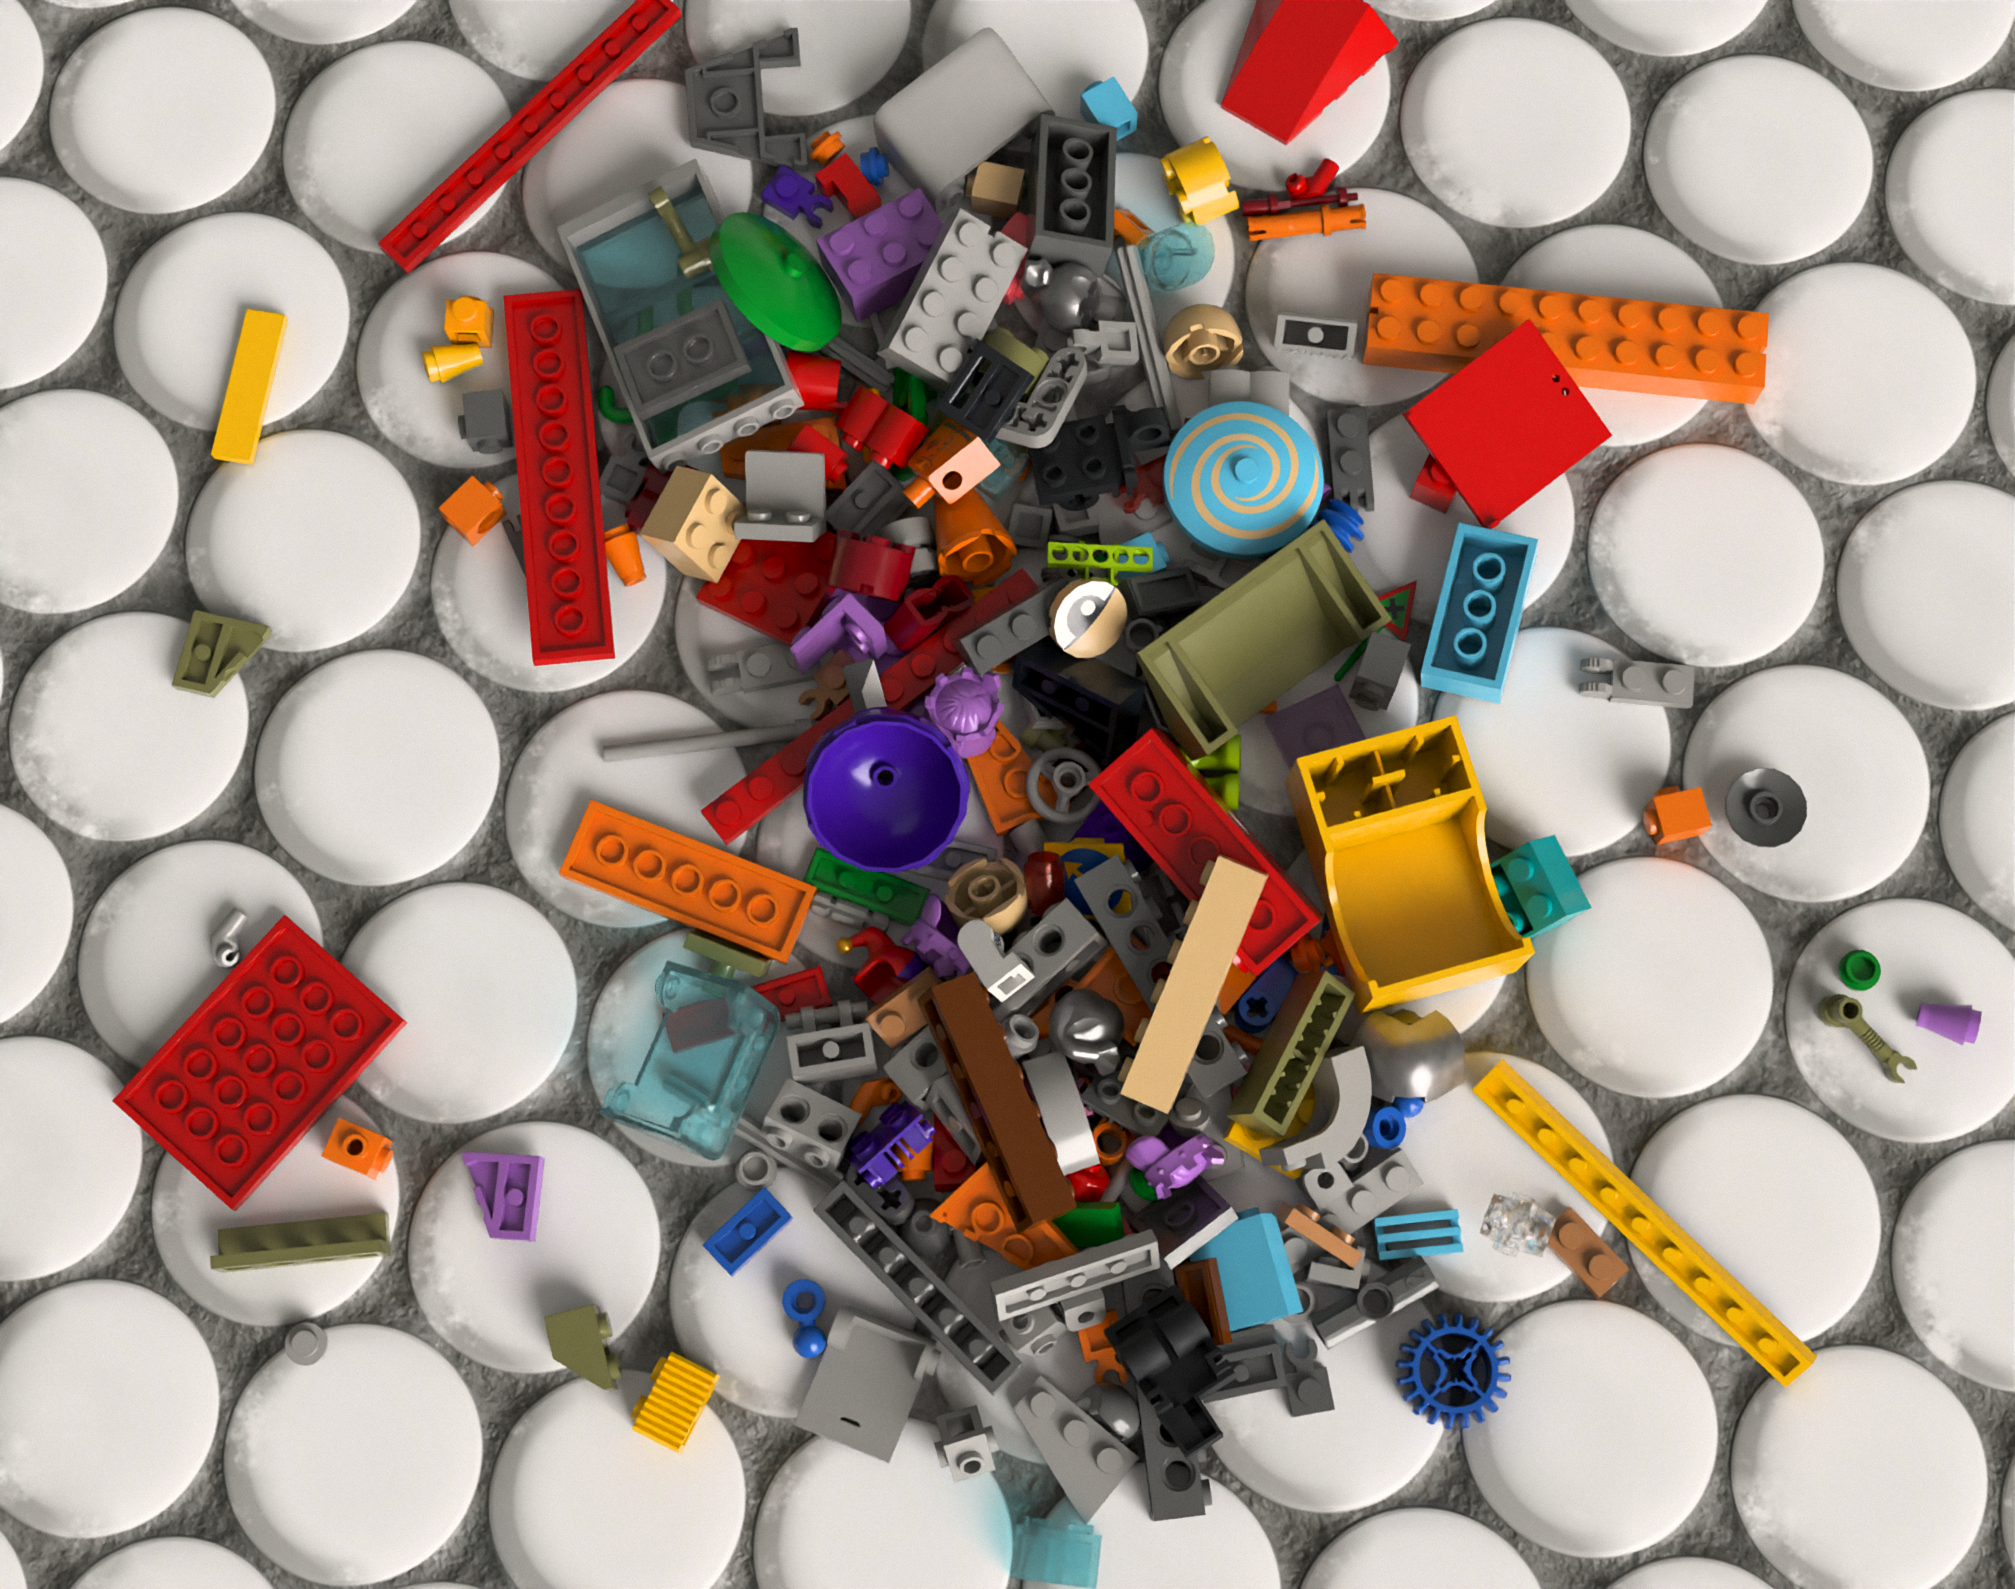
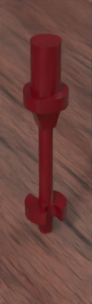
[1241,187,1358,217]

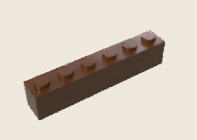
[917,971,1077,1234]

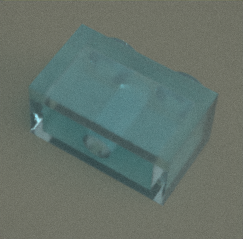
[1010,1517,1102,1589]

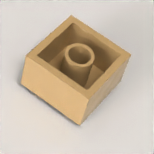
[639,466,747,583]

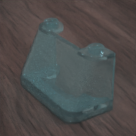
[599,961,780,1161]

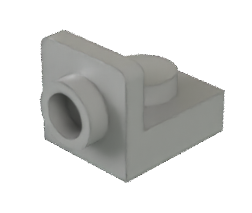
[1304,1246,1371,1293]

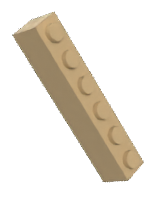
[1117,854,1269,1114]

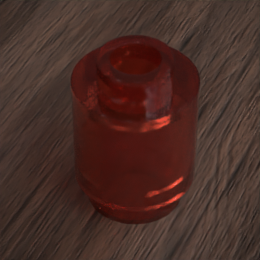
[1023,851,1065,916]

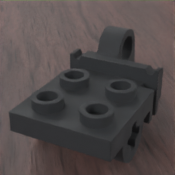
[1029,404,1171,511]
[1103,1284,1236,1459]

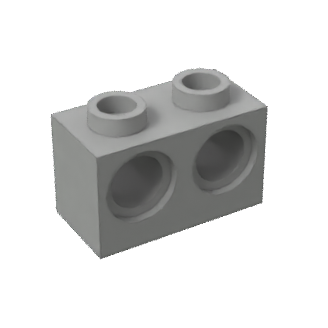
[760,1077,862,1173]

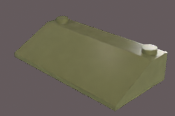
[1135,519,1392,761]

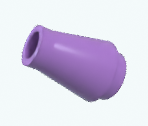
[1916,1002,1982,1045]

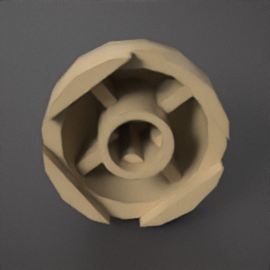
[1164,304,1243,380]
[944,857,1029,937]

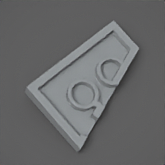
[1094,419,1172,557]
[1013,1375,1139,1526]

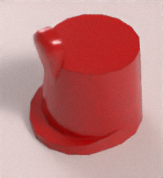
[784,349,849,416]

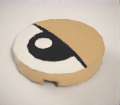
[1049,577,1128,658]

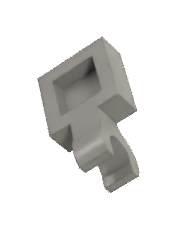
[1066,320,1139,365]

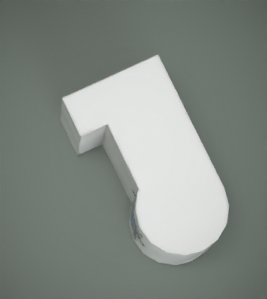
[957,920,1035,1002]

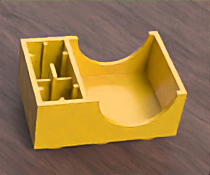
[1285,715,1535,1016]

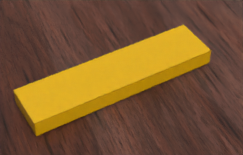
[211,309,288,465]

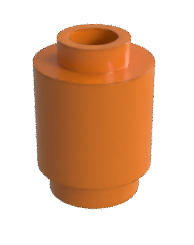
[893,1120,934,1182]

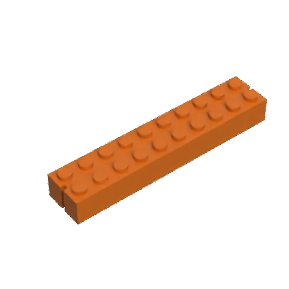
[1362,273,1769,405]

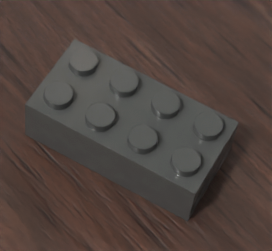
[1025,114,1117,278]

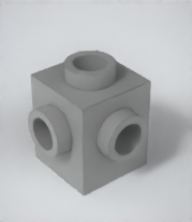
[995,1303,1068,1357]
[934,1405,999,1483]

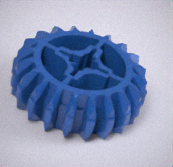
[1395,1313,1511,1429]

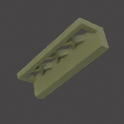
[210,1213,391,1273]

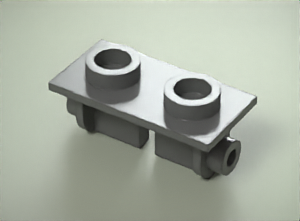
[1138,863,1190,941]

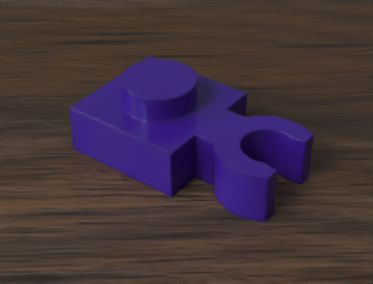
[761,165,834,229]

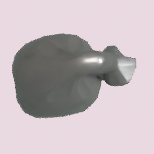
[1019,257,1102,335]
[1048,988,1124,1076]

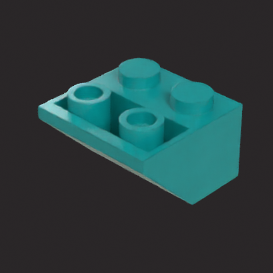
[1490,835,1592,939]

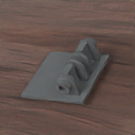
[1080,1042,1192,1139]

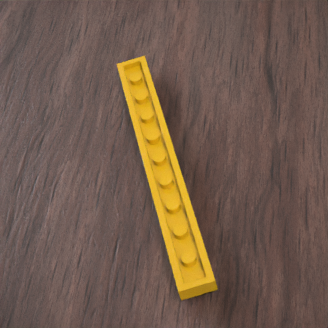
[1472,1059,1817,1387]

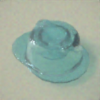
[1138,222,1215,294]

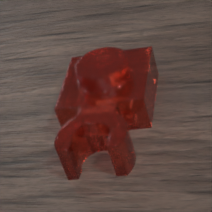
[1118,454,1167,514]

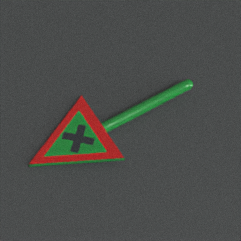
[1334,580,1417,682]

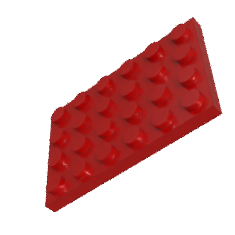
[112,915,407,1211]

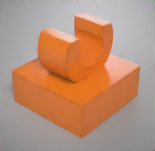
[1113,209,1157,246]

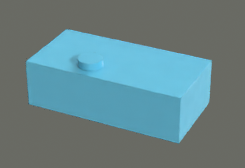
[1421,522,1538,704]

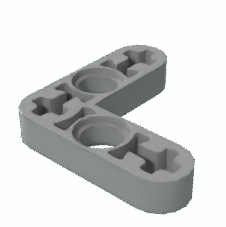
[955,347,1088,449]

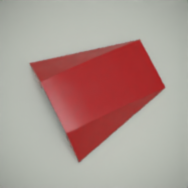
[1221,0,1398,145]

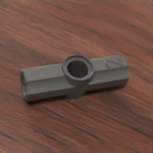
[1309,1255,1439,1350]

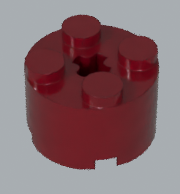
[825,529,916,603]

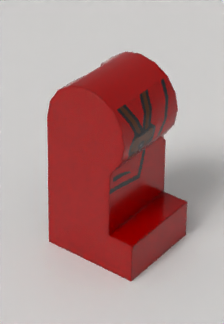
[815,153,881,222]

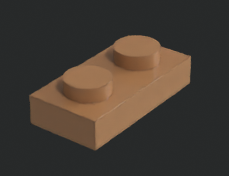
[864,966,943,1049]
[1274,1202,1362,1268]
[1538,1207,1630,1299]

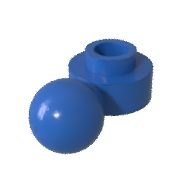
[1363,1096,1424,1149]
[782,1279,826,1358]

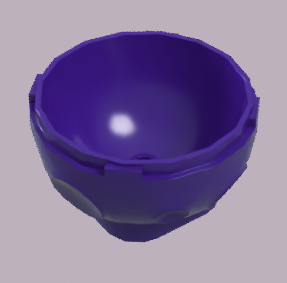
[803,707,970,873]

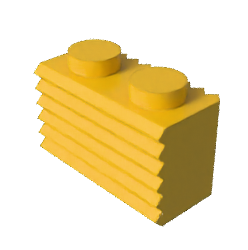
[630,1351,720,1454]

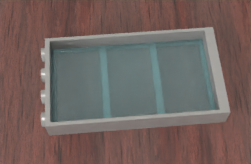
[556,158,805,474]

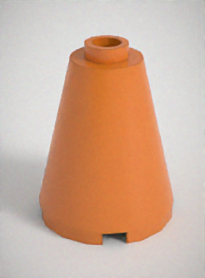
[933,487,1017,587]

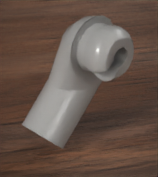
[210,908,250,969]

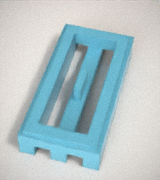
[1373,1209,1464,1262]

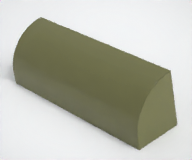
[1226,970,1356,1137]

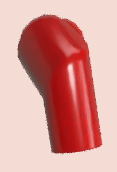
[1285,158,1339,199]

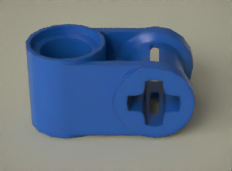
[1234,956,1300,1034]

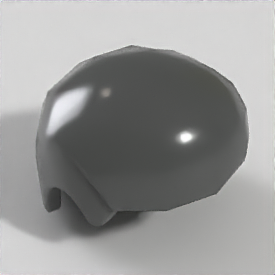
[1074,1380,1141,1441]

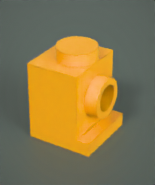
[444,296,494,348]

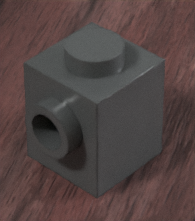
[458,389,513,454]

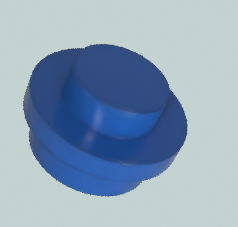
[860,147,890,186]

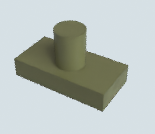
[683,930,772,995]

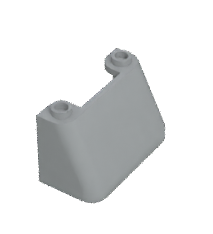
[873,27,1055,214]

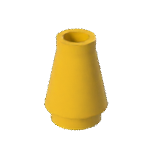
[421,342,483,384]

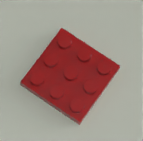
[696,530,836,647]

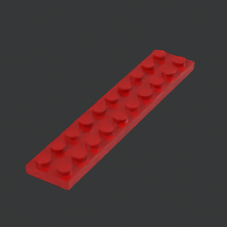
[503,289,615,666]

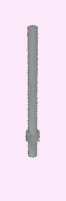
[603,718,818,762]

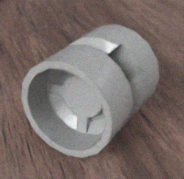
[880,517,941,588]

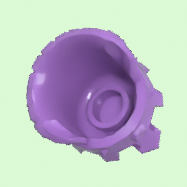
[923,667,1004,758]
[900,893,972,978]
[1125,1124,1224,1200]

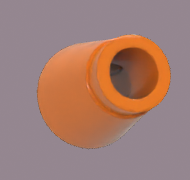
[604,524,647,587]

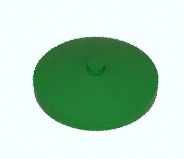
[709,212,842,352]

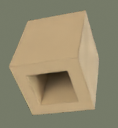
[965,161,1025,220]

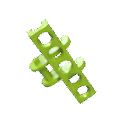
[1046,540,1153,586]

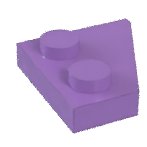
[462,1152,545,1242]

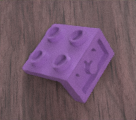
[790,593,888,675]

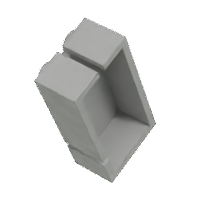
[876,208,1028,393]

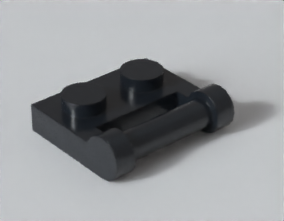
[931,338,1035,444]

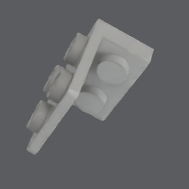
[734,450,826,542]

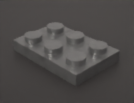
[613,298,752,421]

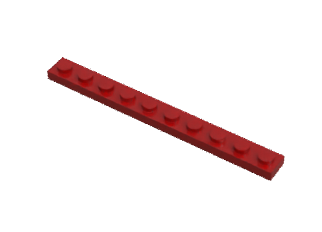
[378,0,682,274]
[701,567,1038,846]

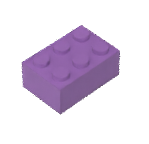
[816,188,943,323]

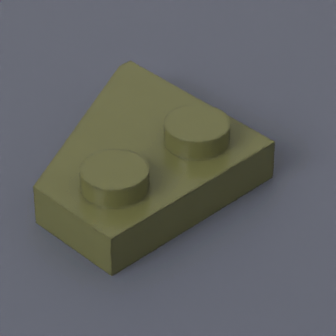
[172,610,272,698]

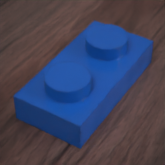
[702,1187,794,1277]

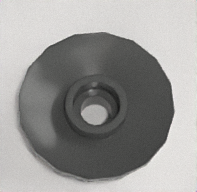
[1725,768,1807,848]

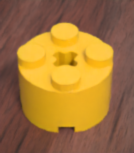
[1159,136,1239,229]

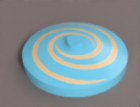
[1162,401,1324,559]

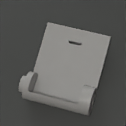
[794,1303,942,1464]

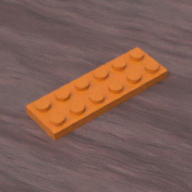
[558,800,817,965]

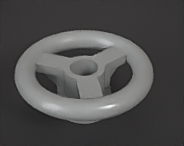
[1025,747,1102,825]

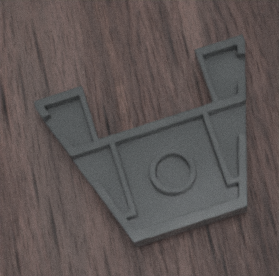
[685,28,809,172]

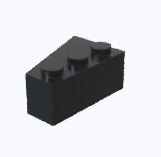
[1012,635,1146,768]

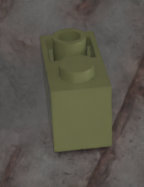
[544,1304,622,1392]

